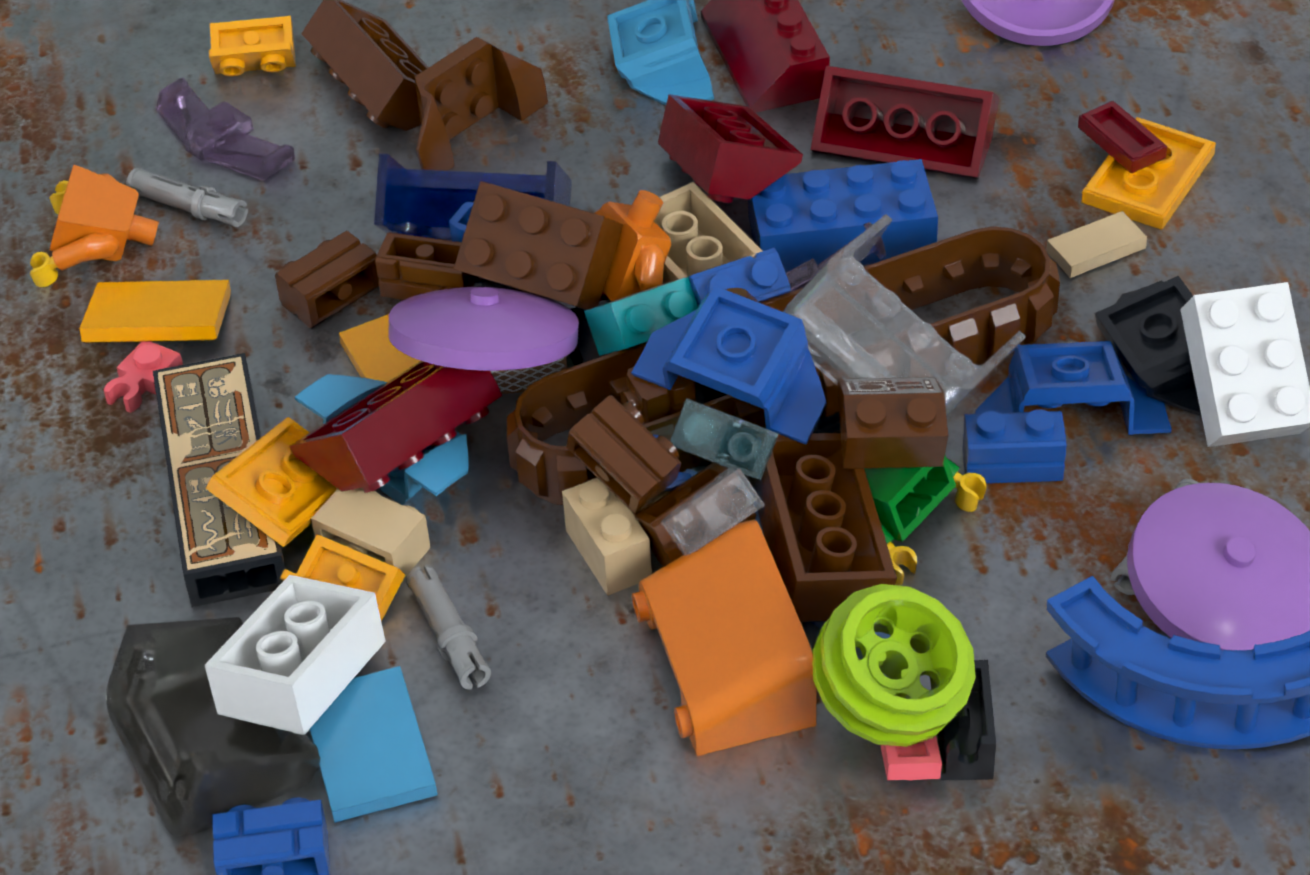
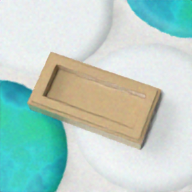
[1046,211,1147,278]

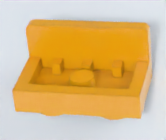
[209,16,296,76]
[280,534,405,622]

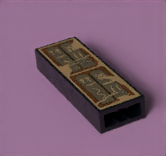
[153,353,286,607]

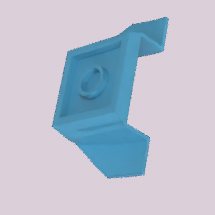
[607,0,715,105]
[295,374,469,505]

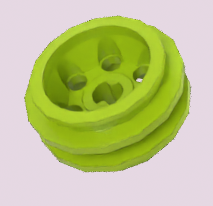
[812,584,976,747]

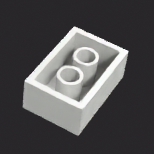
[1180,282,1310,447]
[204,575,386,735]

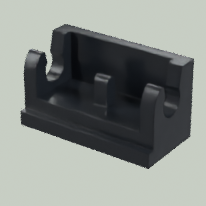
[936,660,996,780]

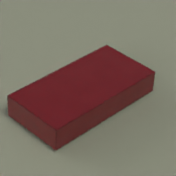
[1078,101,1167,174]

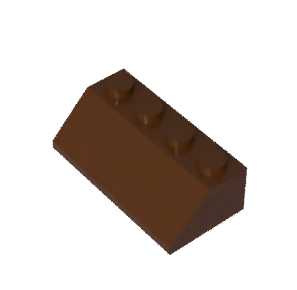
[301,0,429,131]
[749,433,897,622]

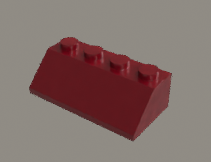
[701,0,830,113]
[810,65,999,178]
[658,94,803,203]
[289,361,503,493]

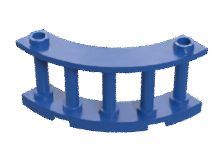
[1046,576,1310,750]

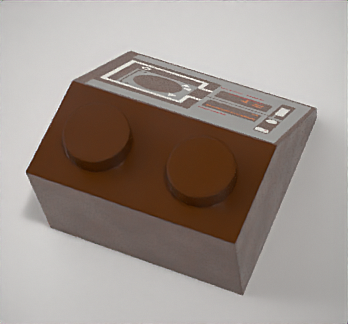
[837,377,948,469]

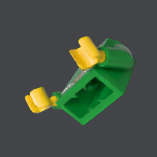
[864,455,986,585]

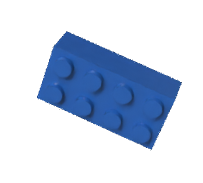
[748,159,938,274]

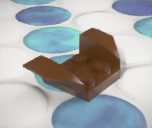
[415,37,548,185]

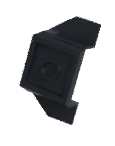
[1095,276,1201,416]

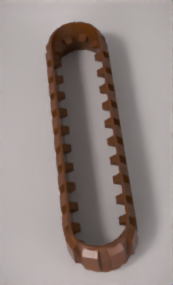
[507,226,1060,505]

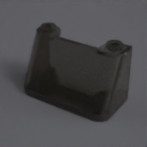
[106,617,321,837]

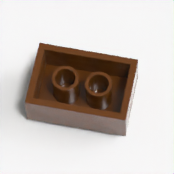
[454,181,623,310]

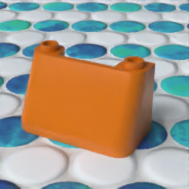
[632,519,817,756]

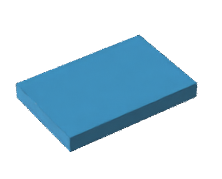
[310,666,438,823]

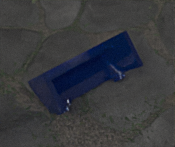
[374,153,572,240]

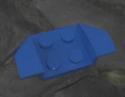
[631,286,827,445]
[975,341,1172,435]

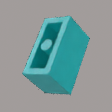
[584,277,698,356]

